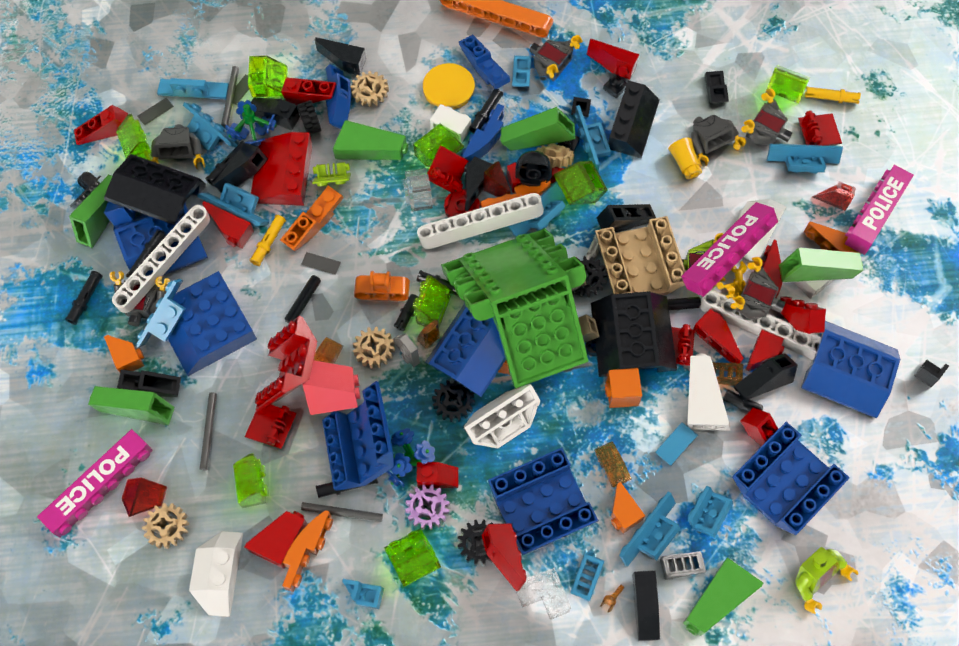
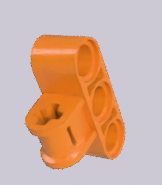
[354,271,410,301]

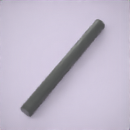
[221,66,239,128]
[200,392,217,471]
[301,502,383,522]

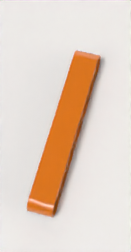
[440,0,554,38]

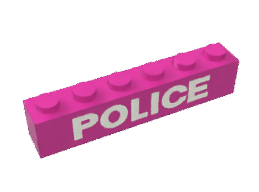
[845,164,914,255]
[681,202,778,297]
[37,429,153,538]

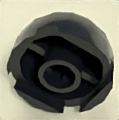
[515,151,552,186]

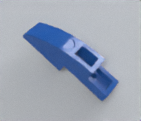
[459,34,510,89]
[326,64,351,129]
[461,104,504,162]

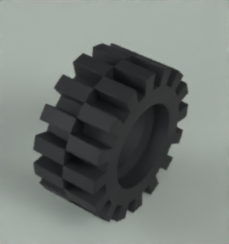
[297,100,321,135]

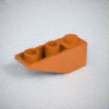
[804,221,861,255]

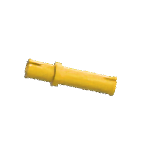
[805,86,861,104]
[249,215,286,266]

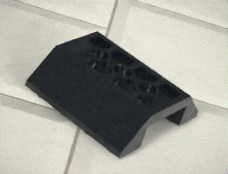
[104,154,206,225]
[590,291,677,377]

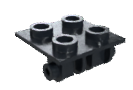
[70,172,101,207]

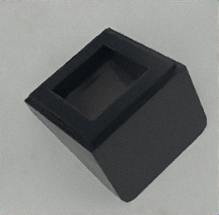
[571,97,591,117]

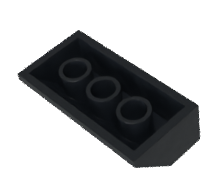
[608,80,660,158]

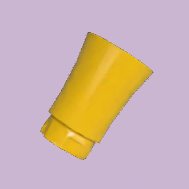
[668,137,702,179]

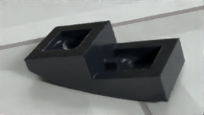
[705,71,729,103]

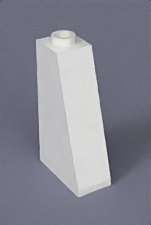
[688,353,730,431]

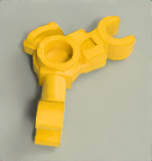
[723,261,747,299]

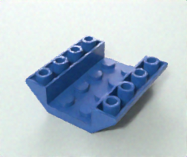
[113,203,208,276]
[425,303,506,397]
[801,321,901,418]
[322,381,394,491]
[732,421,850,535]
[488,447,599,556]

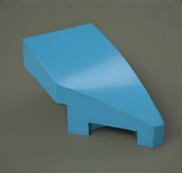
[342,579,384,609]

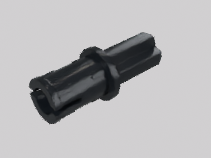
[394,294,420,331]
[723,389,763,412]

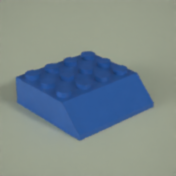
[168,271,257,376]

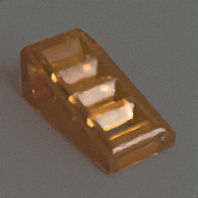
[417,319,440,349]
[712,362,743,386]

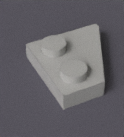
[393,334,420,367]

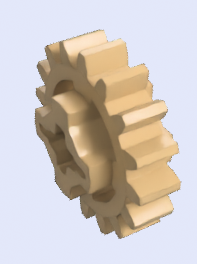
[351,71,389,107]
[535,143,574,168]
[353,327,395,369]
[142,503,189,549]

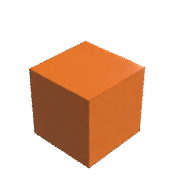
[605,368,642,408]

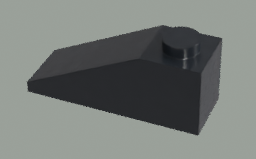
[315,37,366,75]
[251,97,300,131]
[464,156,494,211]
[596,204,656,233]

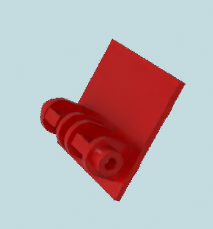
[798,110,842,146]
[425,145,469,193]
[671,324,695,366]
[245,405,297,449]

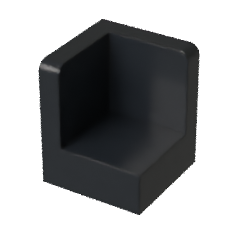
[914,360,949,387]

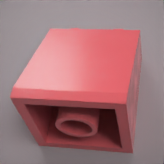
[303,361,361,415]

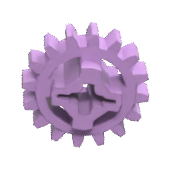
[405,485,450,530]

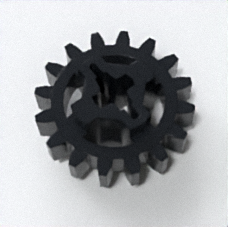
[573,256,607,298]
[432,380,475,422]
[458,519,493,566]

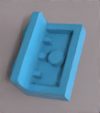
[688,486,733,538]

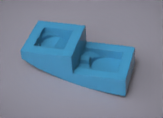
[512,56,531,88]
[655,422,698,466]

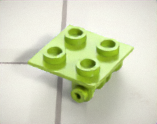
[312,162,351,186]

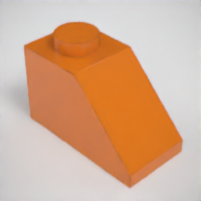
[104,335,145,372]
[611,482,645,534]

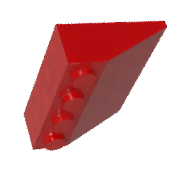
[251,132,313,206]

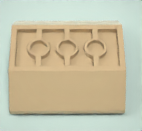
[595,216,686,295]

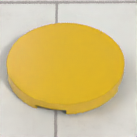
[423,63,475,110]

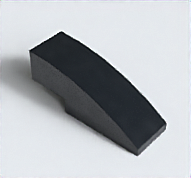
[117,369,181,397]
[632,571,660,641]

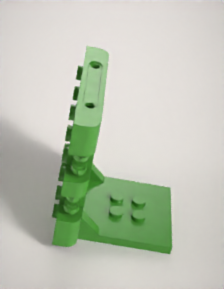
[441,228,589,389]

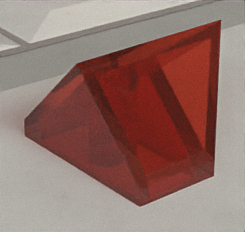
[484,161,511,197]
[812,181,856,211]
[122,477,167,517]

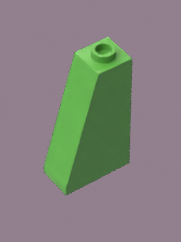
[500,107,575,151]
[333,120,409,160]
[69,174,112,248]
[779,248,863,282]
[88,386,175,425]
[683,557,764,636]

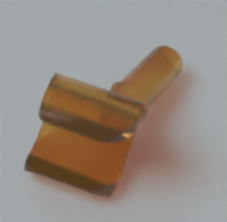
[600,585,624,613]

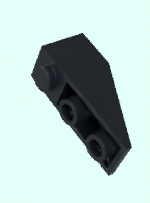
[213,143,268,193]
[734,353,798,400]

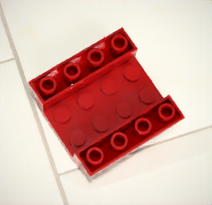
[255,316,318,411]

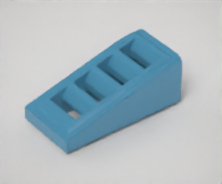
[570,553,604,601]

